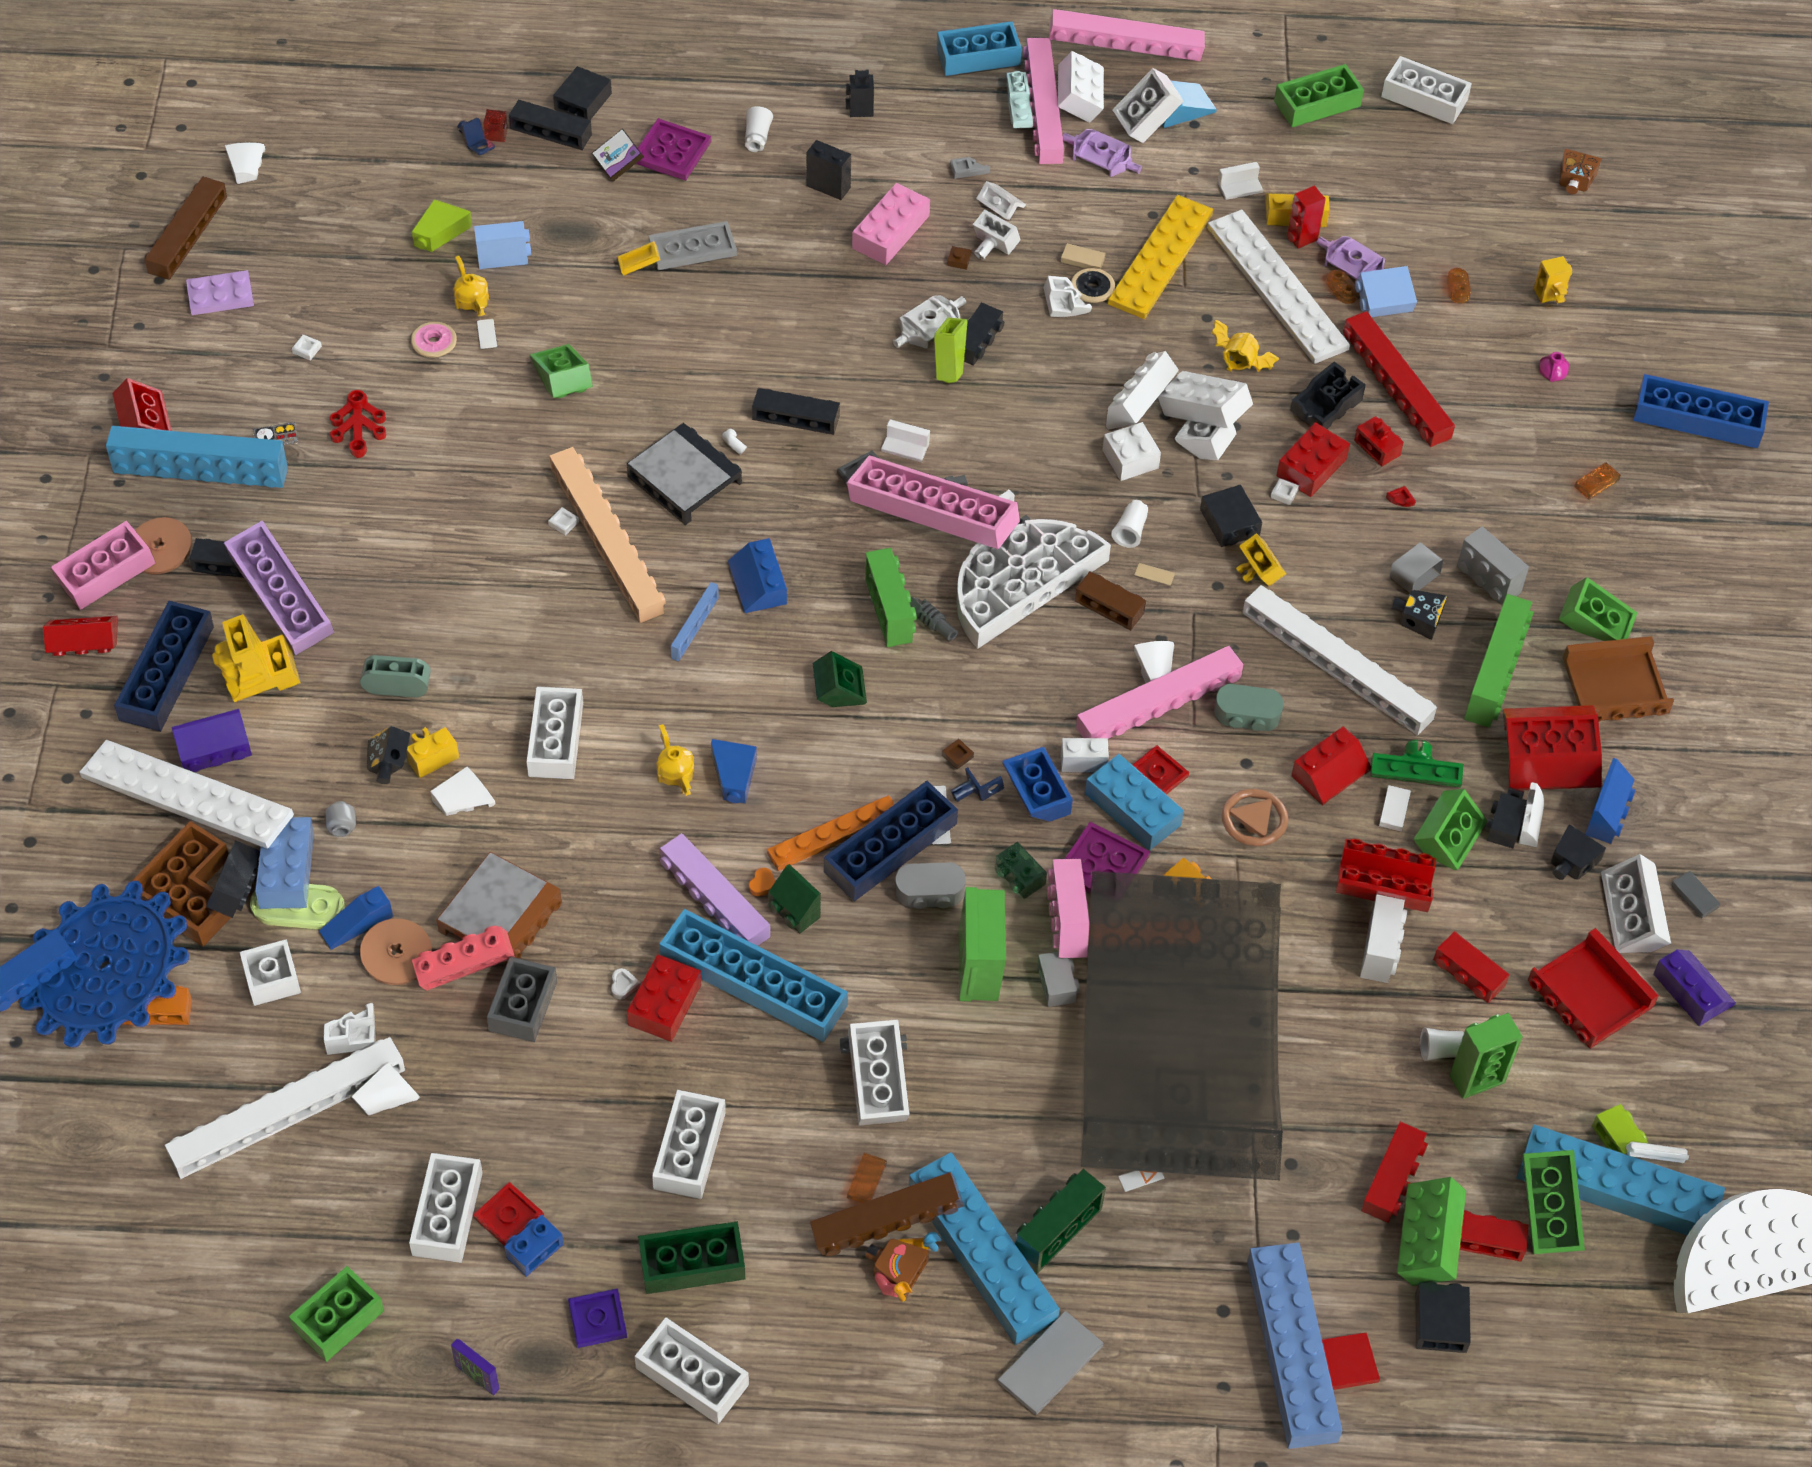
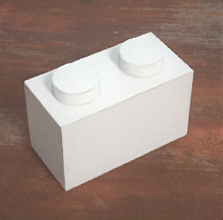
[1061,738,1109,772]

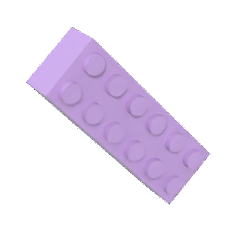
[224,521,334,655]

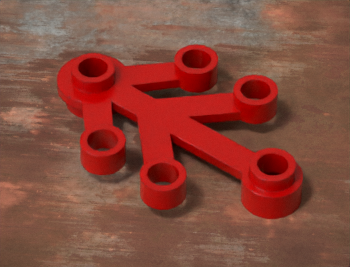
[330,390,386,458]

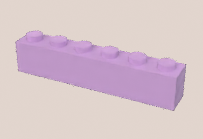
[660,833,770,946]

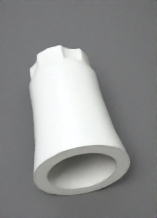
[745,106,773,152]
[1112,500,1148,548]
[1420,1027,1464,1061]

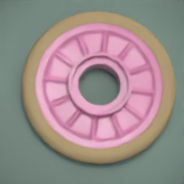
[411,322,457,358]

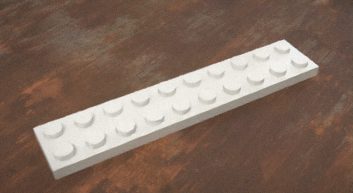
[1207,210,1350,364]
[79,740,294,849]

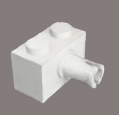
[973,210,1020,260]

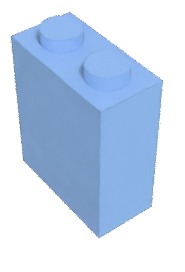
[474,221,531,269]
[1355,266,1417,317]

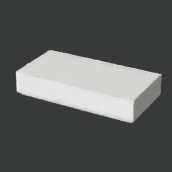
[1379,785,1411,831]

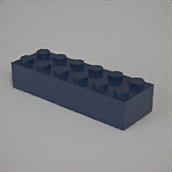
[114,601,214,732]
[823,781,958,902]

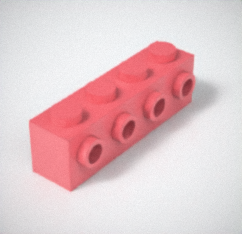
[412,925,515,991]

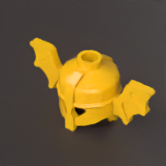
[453,256,489,316]
[1211,320,1279,372]
[656,724,694,796]

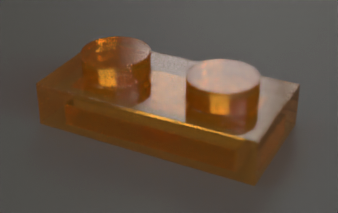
[1574,462,1621,500]

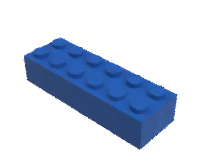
[1633,374,1769,448]

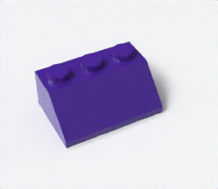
[171,709,252,772]
[1653,949,1736,1026]

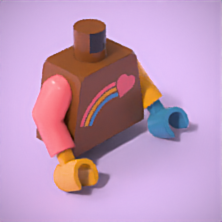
[865,1232,942,1302]

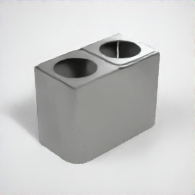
[1390,542,1443,593]

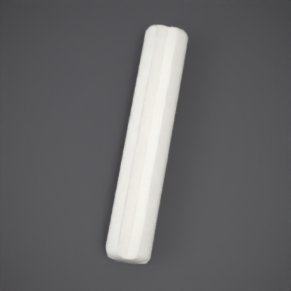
[1626,1141,1689,1163]

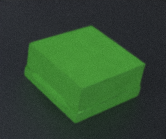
[959,887,1006,1002]

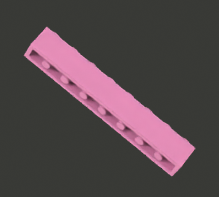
[1049,9,1205,61]
[1023,38,1064,164]
[1076,646,1243,739]

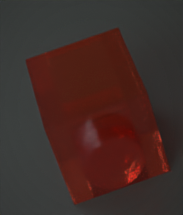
[483,109,508,142]

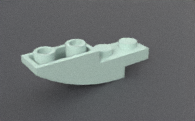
[1006,71,1033,128]

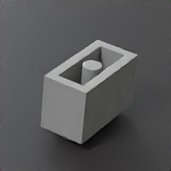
[1037,952,1080,1007]

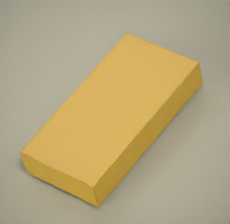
[617,241,660,276]

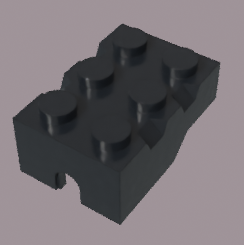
[1290,361,1366,429]

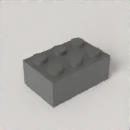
[487,957,557,1042]

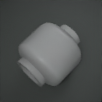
[325,801,356,837]

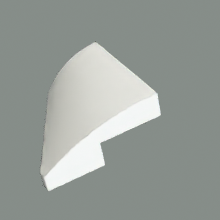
[225,143,265,184]
[1043,276,1092,317]
[1134,641,1174,683]
[430,767,495,816]
[324,1003,376,1055]
[352,1062,420,1116]

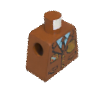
[1559,149,1602,194]

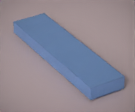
[671,582,719,661]

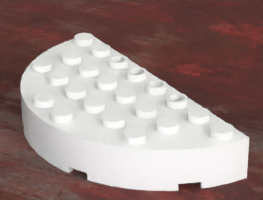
[957,519,1111,649]
[1674,1189,1812,1313]

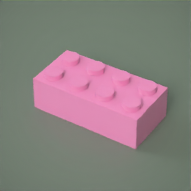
[852,183,930,265]
[51,521,155,610]
[1047,859,1089,958]

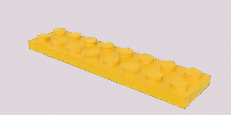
[1108,195,1213,320]

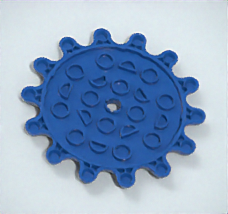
[20,881,189,1048]

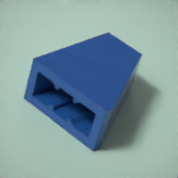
[711,739,757,804]

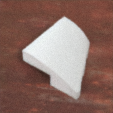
[1519,782,1544,847]

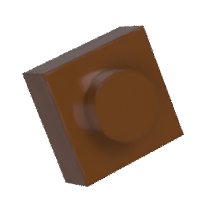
[947,246,972,270]
[942,739,974,770]

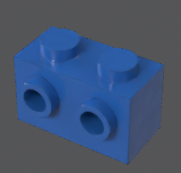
[504,1215,564,1277]

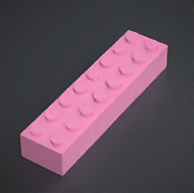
[847,455,1020,549]

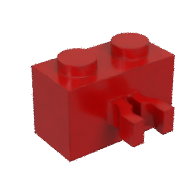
[1354,416,1404,467]

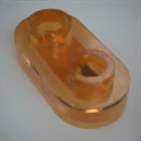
[1447,268,1471,304]
[1327,270,1358,304]

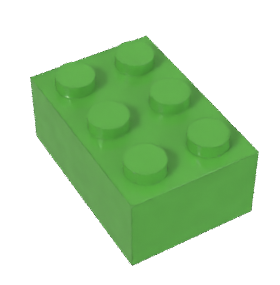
[289,1266,384,1362]

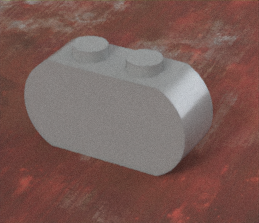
[895,862,966,909]

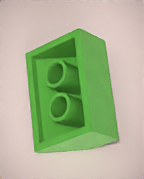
[1413,789,1488,870]

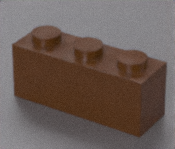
[1075,571,1146,631]

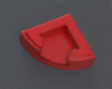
[1386,486,1416,507]

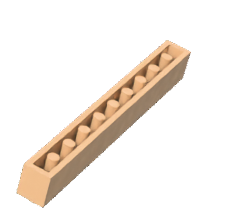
[549,447,666,623]

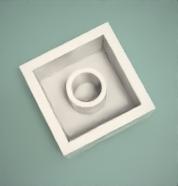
[1102,422,1161,481]
[240,939,301,1006]

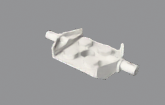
[893,295,966,348]

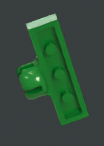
[1370,740,1464,788]

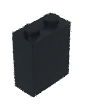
[553,66,612,120]
[806,140,851,200]
[1200,484,1263,547]
[1415,1281,1471,1353]

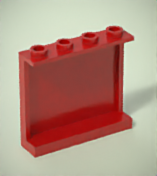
[1528,928,1659,1049]

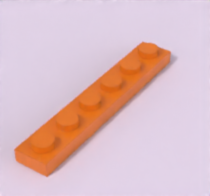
[767,795,895,871]

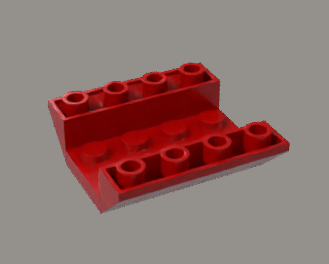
[1503,705,1602,790]
[1336,838,1436,913]

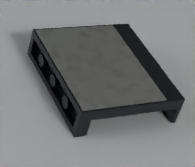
[627,422,742,525]

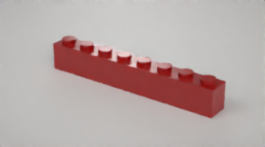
[1343,311,1455,447]

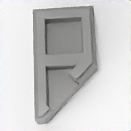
[950,157,990,179]

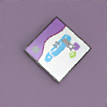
[592,128,644,182]

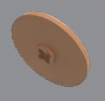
[135,517,192,575]
[360,919,432,985]

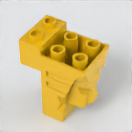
[212,614,301,702]

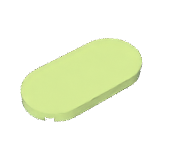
[250,884,345,929]

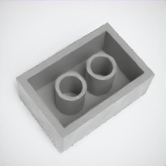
[1457,526,1529,606]

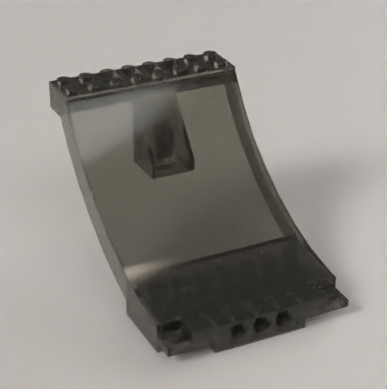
[1079,871,1283,1181]

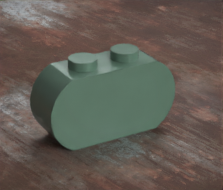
[360,655,431,698]
[1214,684,1284,731]

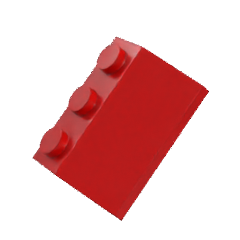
[112,378,172,431]
[43,615,118,656]
[1291,726,1371,806]

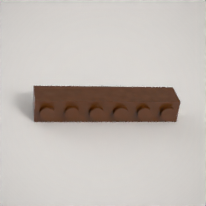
[144,176,227,280]
[810,1172,964,1256]

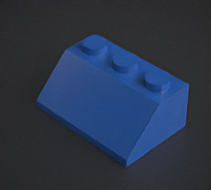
[728,538,787,613]
[1002,747,1073,821]
[1585,758,1636,844]

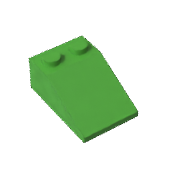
[530,344,593,398]
[1559,577,1637,641]

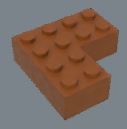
[132,821,231,947]

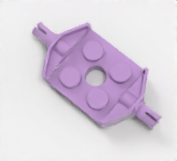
[1062,129,1142,177]
[1316,236,1385,280]

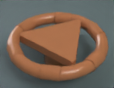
[1222,789,1288,847]

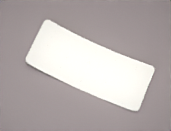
[477,319,497,349]

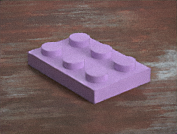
[186,270,254,315]

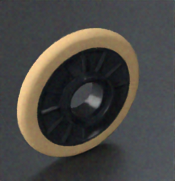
[1071,268,1115,303]

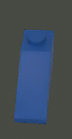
[319,886,393,950]

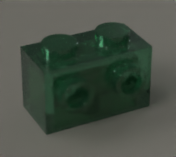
[995,841,1047,899]

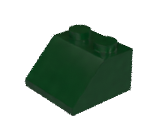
[812,651,867,707]
[768,864,821,934]

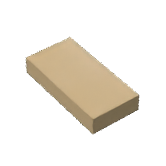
[1061,243,1106,269]

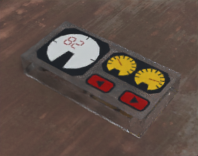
[253,422,299,445]

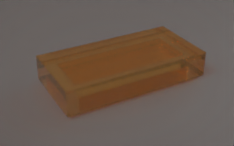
[847,1153,887,1203]

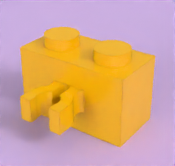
[1533,256,1572,304]
[1236,533,1286,586]
[406,727,459,778]

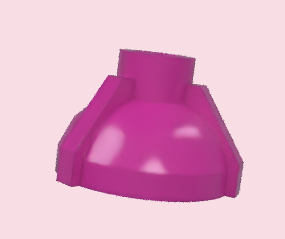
[1539,352,1570,382]

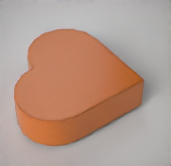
[749,867,775,896]

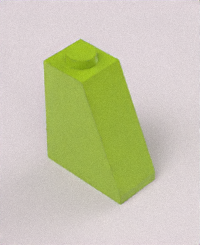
[412,199,472,252]
[934,317,967,383]

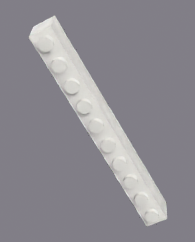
[1243,585,1437,736]
[165,1037,405,1179]

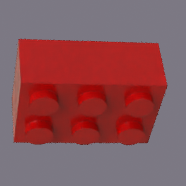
[1276,422,1350,497]
[627,954,702,1042]

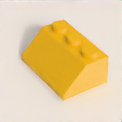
[1265,193,1330,227]

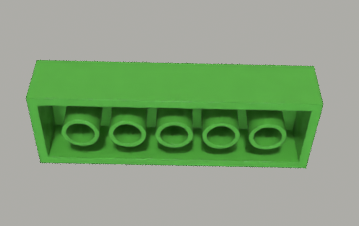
[1464,594,1534,728]

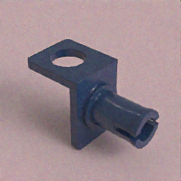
[457,118,495,156]
[950,767,1005,802]

